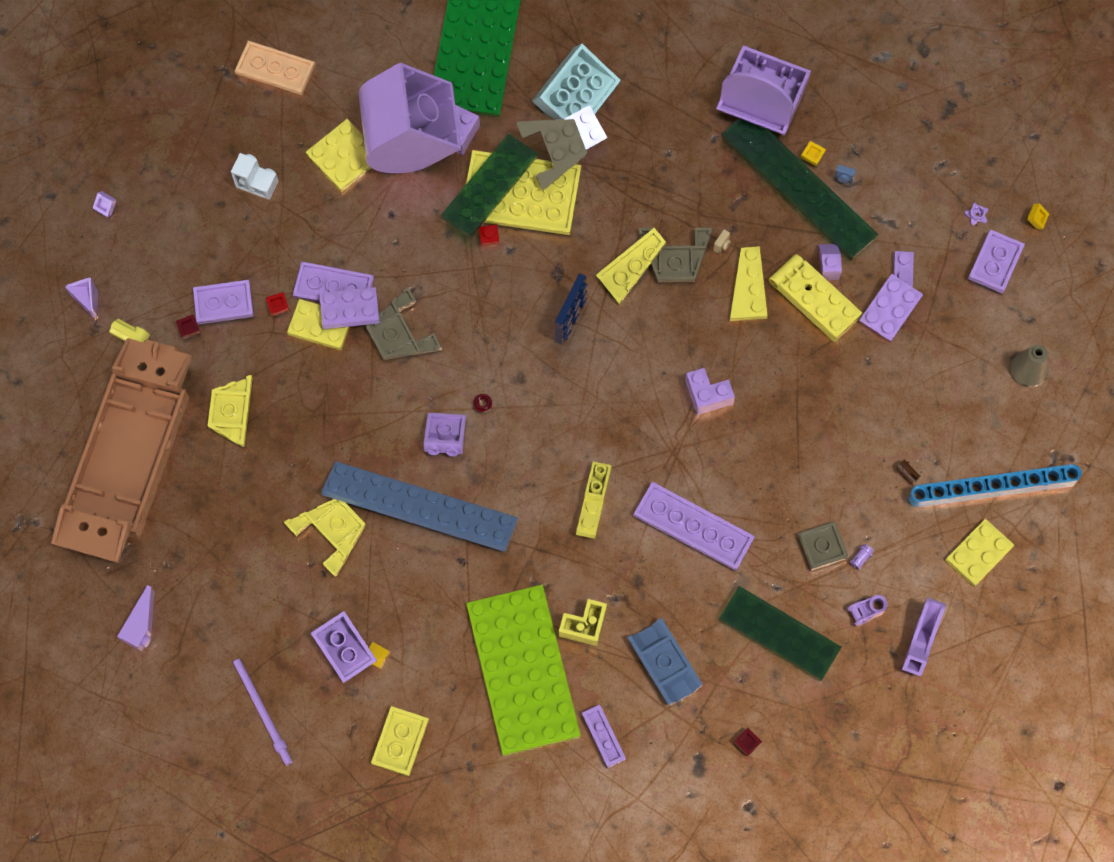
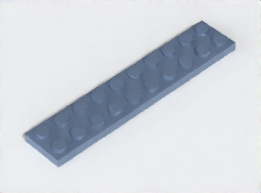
[322,461,518,552]

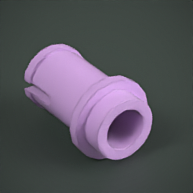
[850,544,874,570]

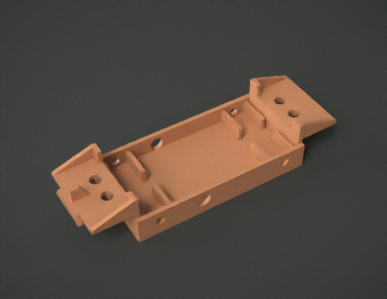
[51,338,192,563]

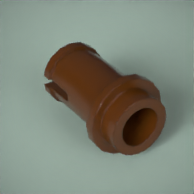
[897,459,921,484]

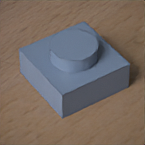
[834,164,856,184]

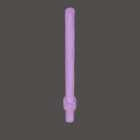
[233,659,293,766]

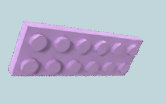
[633,482,755,571]

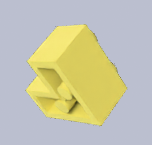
[559,599,607,646]

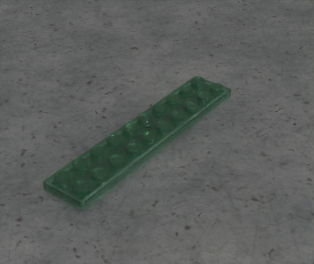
[722,118,878,260]

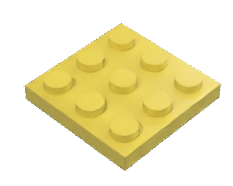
[305,119,371,192]

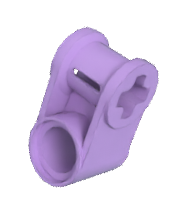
[847,595,887,626]

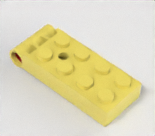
[769,254,862,343]

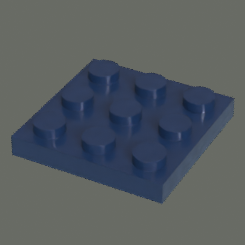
[555,273,588,345]

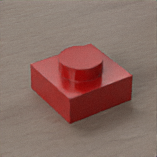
[479,224,500,247]
[266,292,290,317]

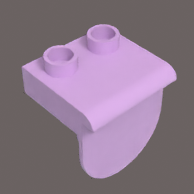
[716,45,811,135]

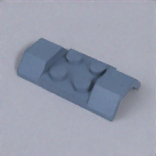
[628,618,703,705]

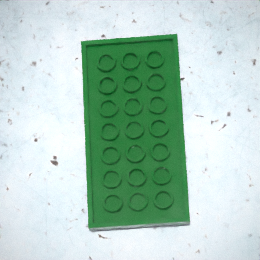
[434,0,521,118]

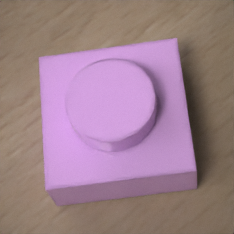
[93,191,116,217]

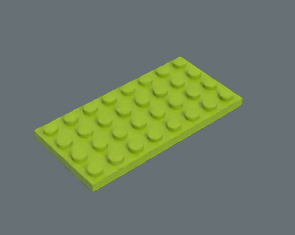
[466,584,581,756]

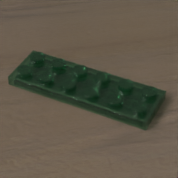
[441,133,538,238]
[719,586,842,681]

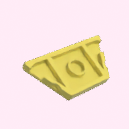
[208,375,253,447]

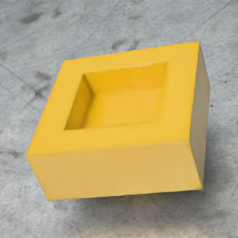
[801,141,826,167]
[1027,203,1049,229]
[369,642,390,669]

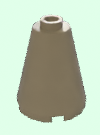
[1010,345,1049,387]

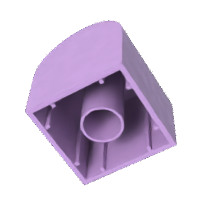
[359,63,461,173]

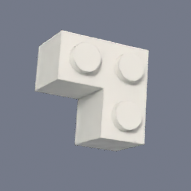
[231,153,279,200]

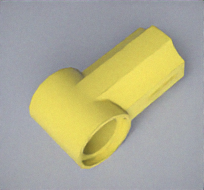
[109,319,150,342]

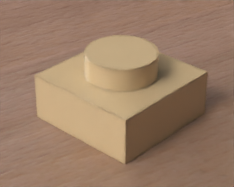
[713,229,731,255]

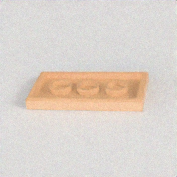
[235,41,316,95]

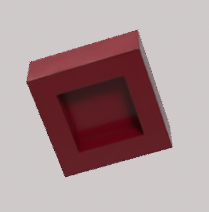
[176,315,200,340]
[733,728,762,757]

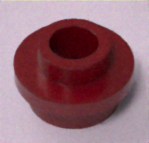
[473,394,492,413]

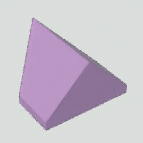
[65,277,98,318]

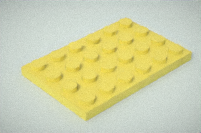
[460,150,581,235]

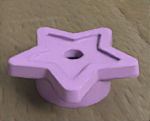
[965,203,989,225]

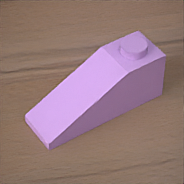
[117,585,155,651]

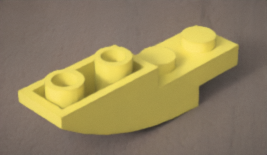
[576,461,612,539]

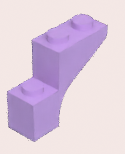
[902,598,946,676]

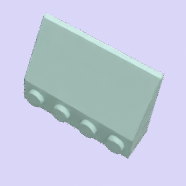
[532,44,621,120]

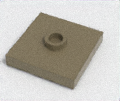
[798,521,849,571]

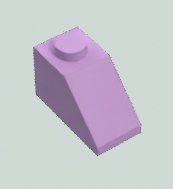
[818,244,842,280]

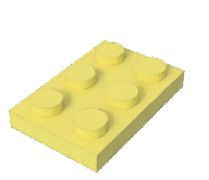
[287,299,350,350]
[945,519,1014,587]
[371,706,429,777]

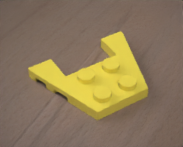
[284,499,366,577]

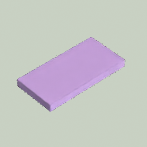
[292,261,374,303]

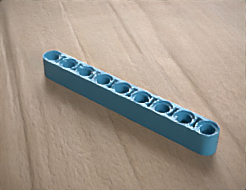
[908,464,1082,507]

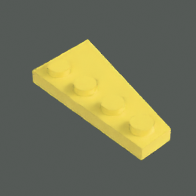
[596,228,666,304]
[730,246,768,321]

